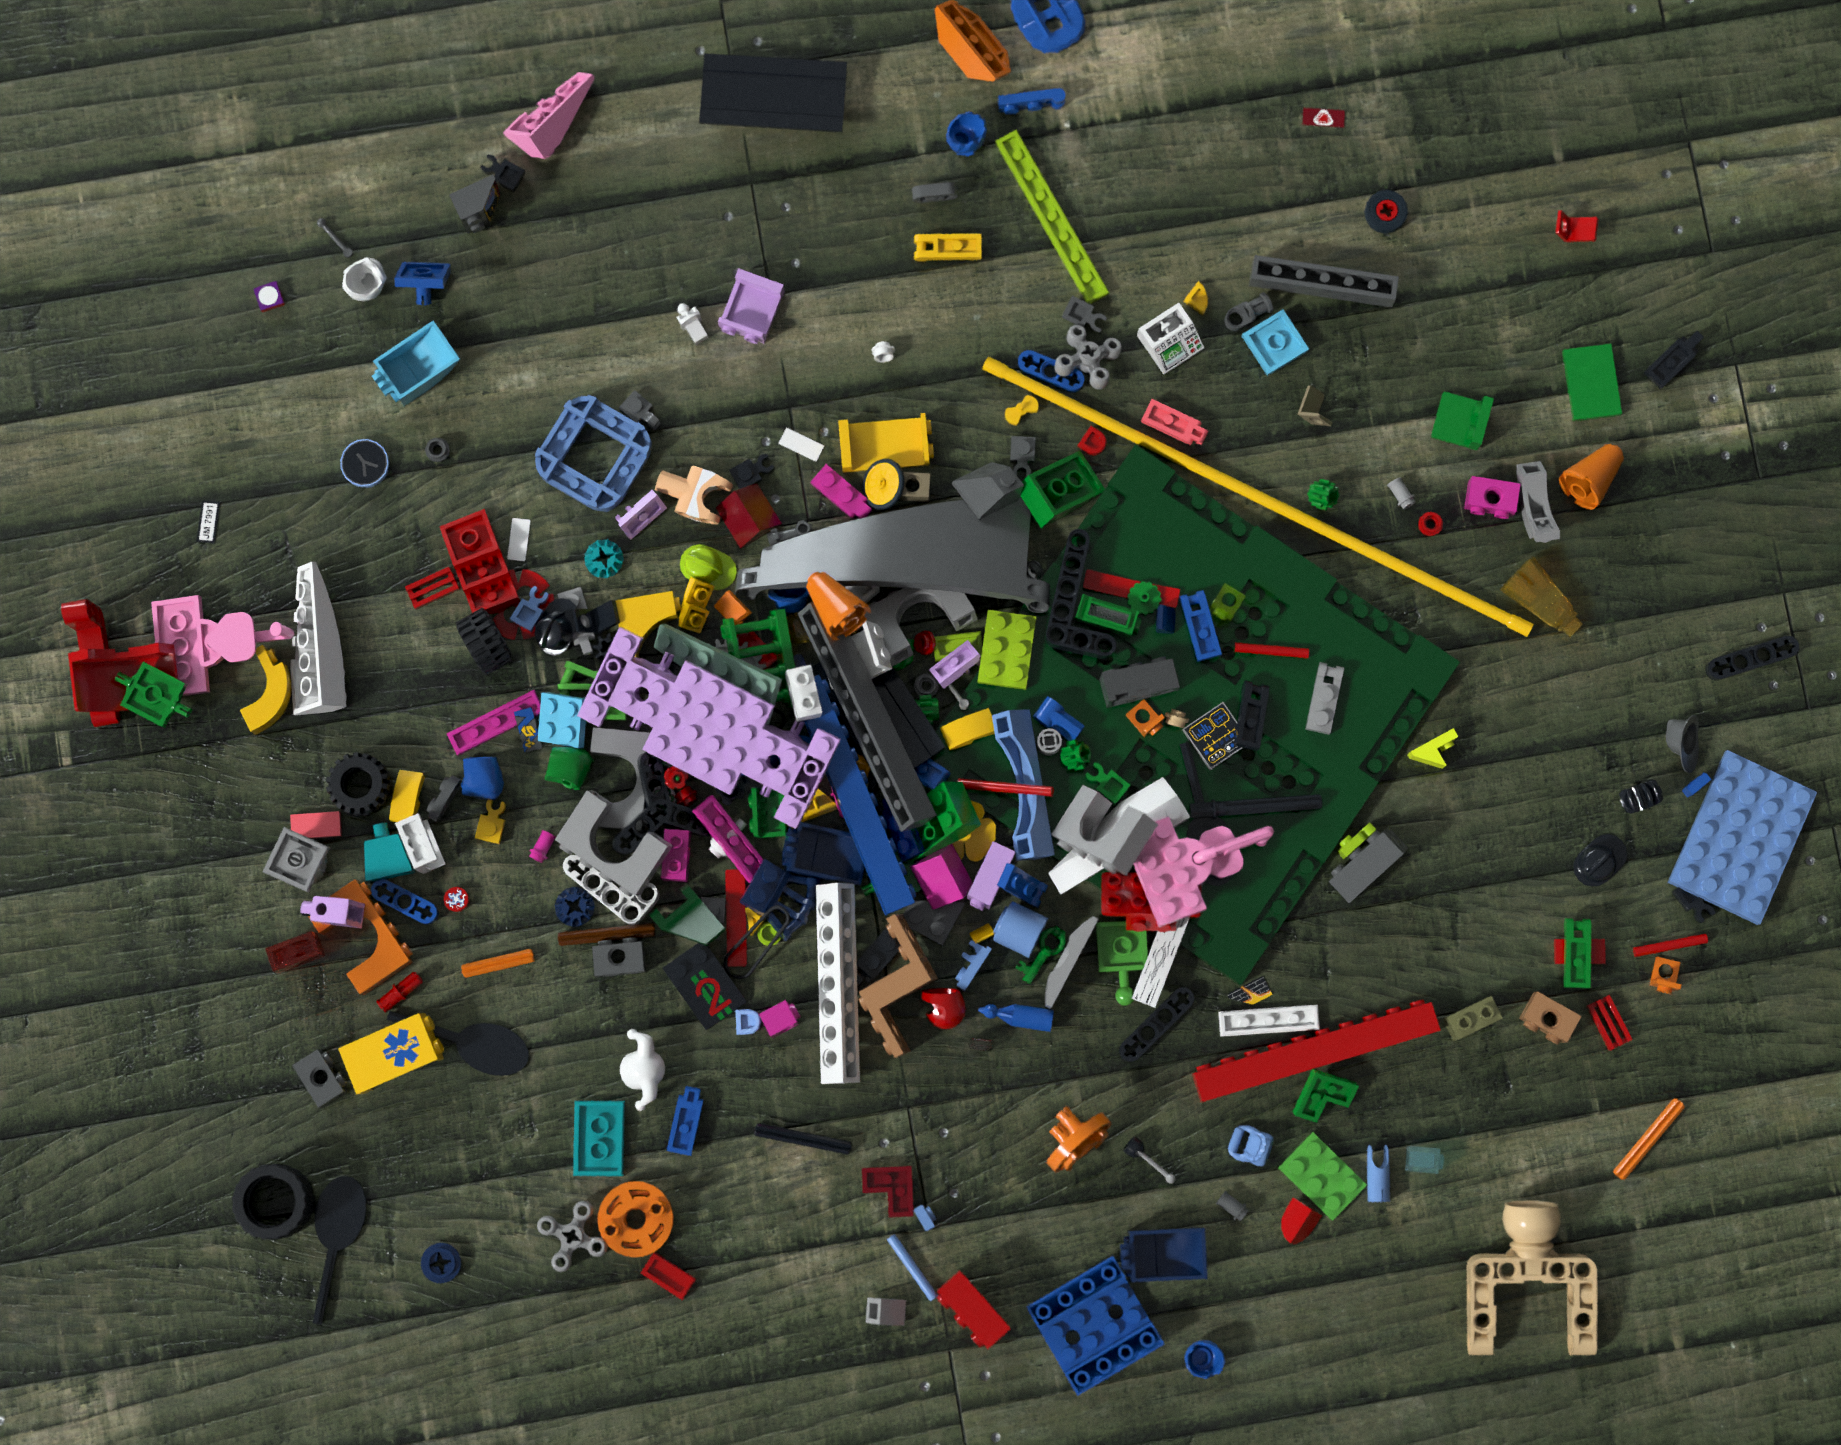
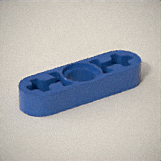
[1018,350,1084,393]
[371,879,439,924]

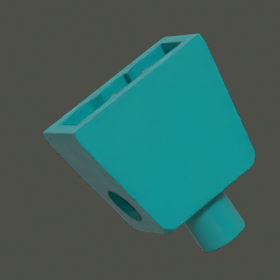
[364,823,416,883]

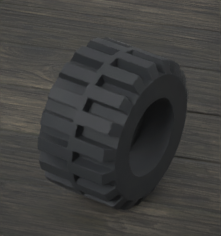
[456,608,513,675]
[326,752,392,817]

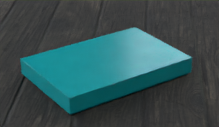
[573,1101,625,1176]

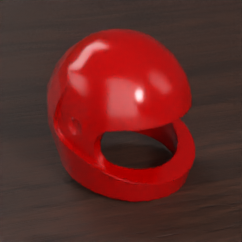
[921,988,966,1029]

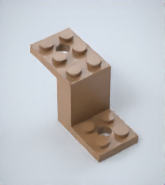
[859,914,938,1058]

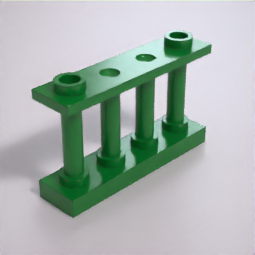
[721,609,795,707]

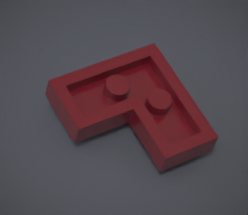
[862,1166,914,1217]

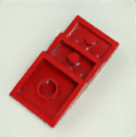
[440,509,520,613]

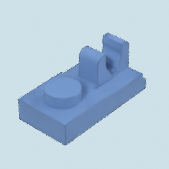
[955,941,991,992]

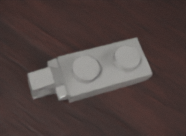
[557,587,596,656]

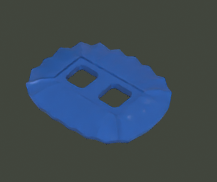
[1011,0,1085,53]

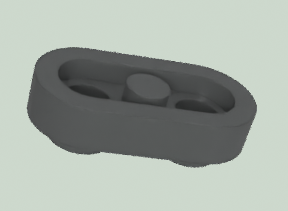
[427,775,462,822]

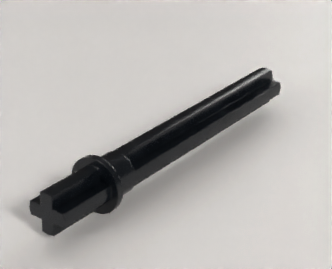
[1189,794,1322,819]

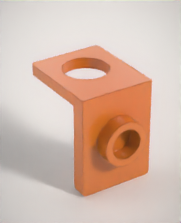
[714,590,752,625]
[1126,699,1165,737]
[1650,957,1682,994]

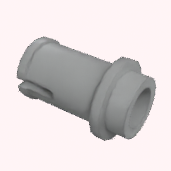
[1387,477,1416,510]

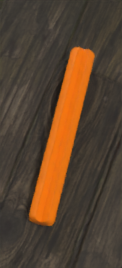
[1613,1099,1685,1180]

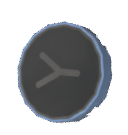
[340,439,389,488]

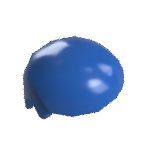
[1184,1340,1225,1379]

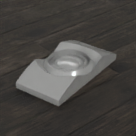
[1045,916,1098,1009]

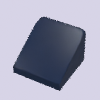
[1156,605,1176,634]

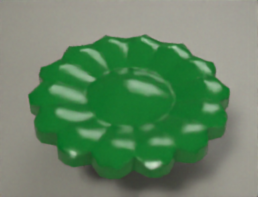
[1127,581,1161,615]

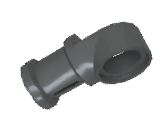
[1224,292,1273,331]

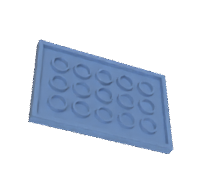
[1667,750,1817,925]

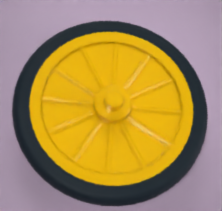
[862,459,905,510]

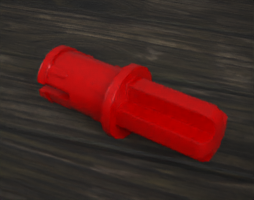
[376,972,423,1013]

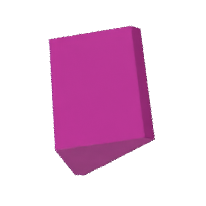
[910,844,973,910]

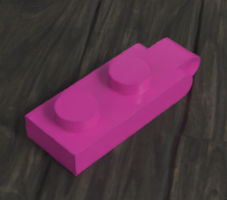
[810,464,872,519]

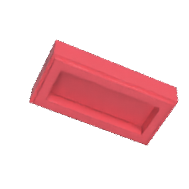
[290,811,342,839]

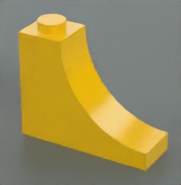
[615,591,681,658]

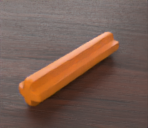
[461,949,534,978]

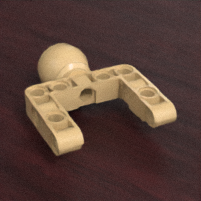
[1467,1200,1597,1355]

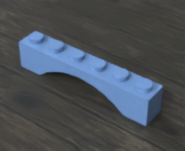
[992,710,1054,861]

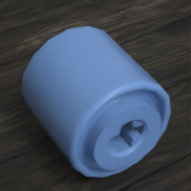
[993,901,1048,958]

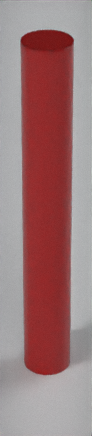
[1235,642,1309,658]
[1633,933,1708,957]

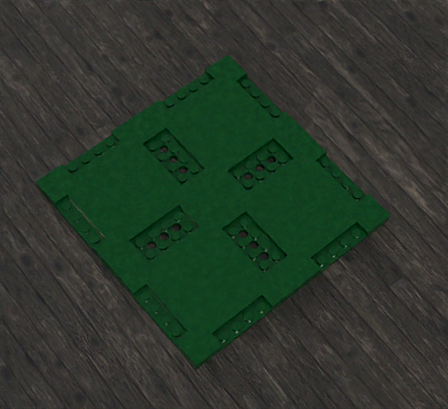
[931,444,1460,986]

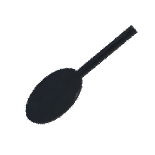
[1180,742,1233,886]
[387,1011,529,1076]
[312,1176,366,1325]

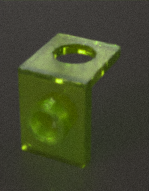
[1210,584,1245,621]

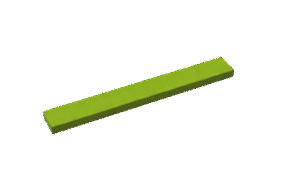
[995,130,1109,305]

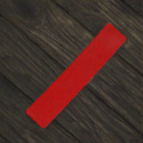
[1083,569,1180,608]
[725,869,747,967]

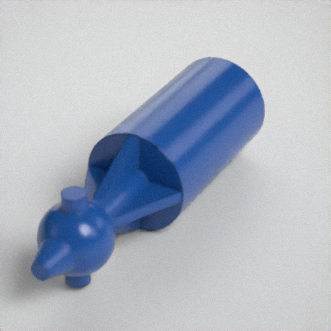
[978,1004,1054,1032]

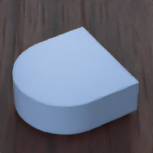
[735,1009,761,1035]

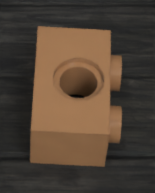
[1519,991,1581,1045]

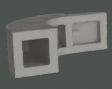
[1517,461,1560,543]

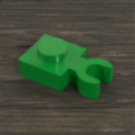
[1085,762,1131,805]

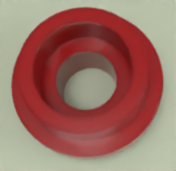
[1418,512,1443,536]
[914,631,936,655]

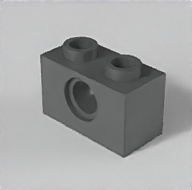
[592,938,646,977]
[292,1049,348,1108]

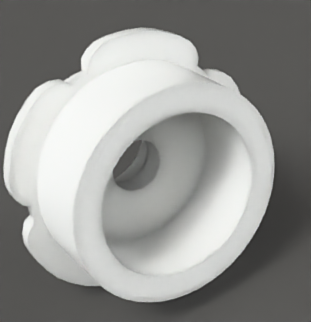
[872,341,895,362]

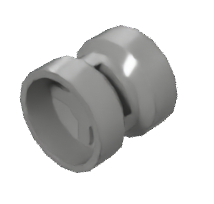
[1037,728,1062,756]

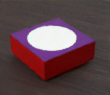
[253,281,285,313]

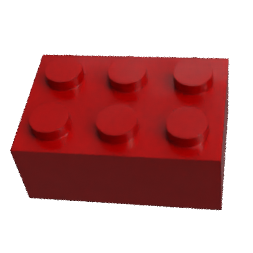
[937,1269,1011,1349]

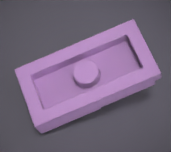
[615,490,667,540]
[929,640,981,688]

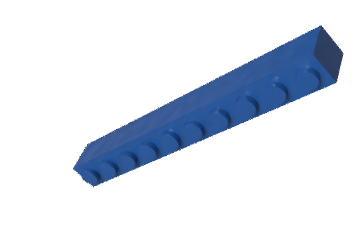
[804,675,916,916]

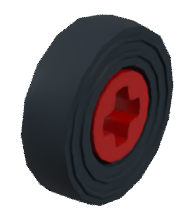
[1364,190,1408,234]

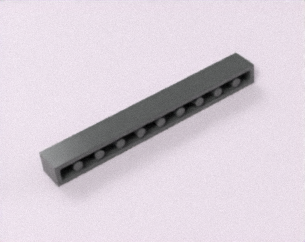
[798,602,936,832]

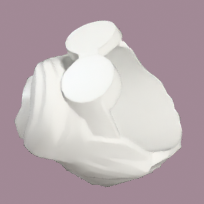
[342,257,387,301]

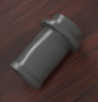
[1216,1191,1249,1221]

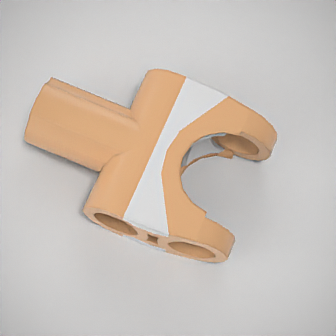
[655,466,733,524]

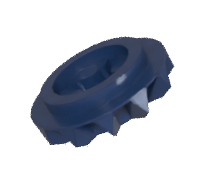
[555,887,594,927]
[421,1243,461,1283]

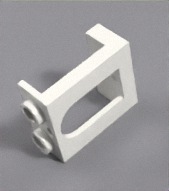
[395,814,446,874]

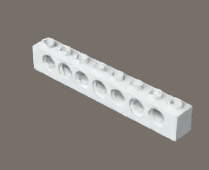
[816,883,860,1084]

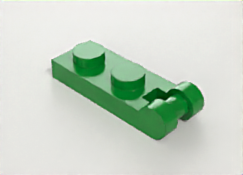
[1564,918,1591,988]

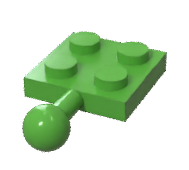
[1096,921,1148,1006]

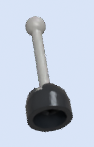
[1123,1136,1176,1184]

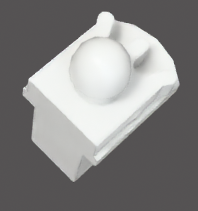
[677,303,708,345]

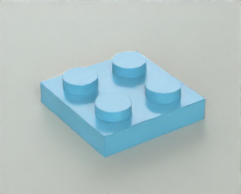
[1242,310,1309,376]
[538,692,586,748]

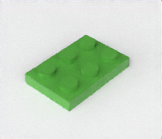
[1278,1132,1367,1221]

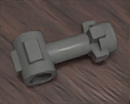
[767,520,813,546]

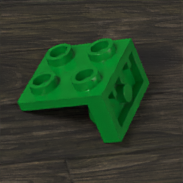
[1431,392,1494,450]

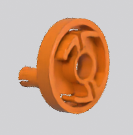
[1047,1106,1111,1173]
[598,1181,674,1257]

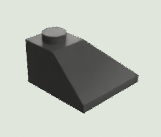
[952,462,1024,520]

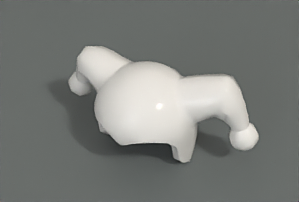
[620,1029,665,1111]

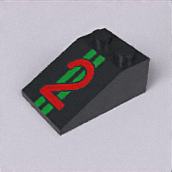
[663,943,747,1030]

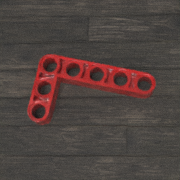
[61,599,120,727]

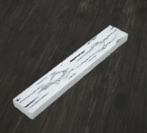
[1132,883,1203,1008]

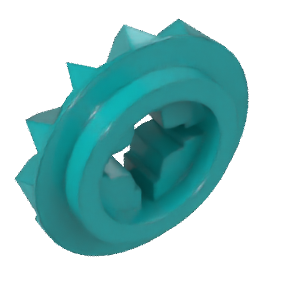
[585,539,623,578]

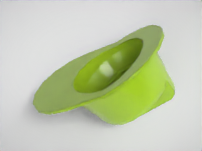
[680,544,737,590]

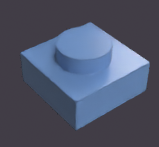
[913,1205,936,1231]

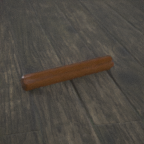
[558,923,656,946]

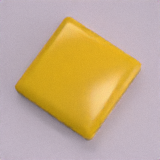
[969,923,995,944]

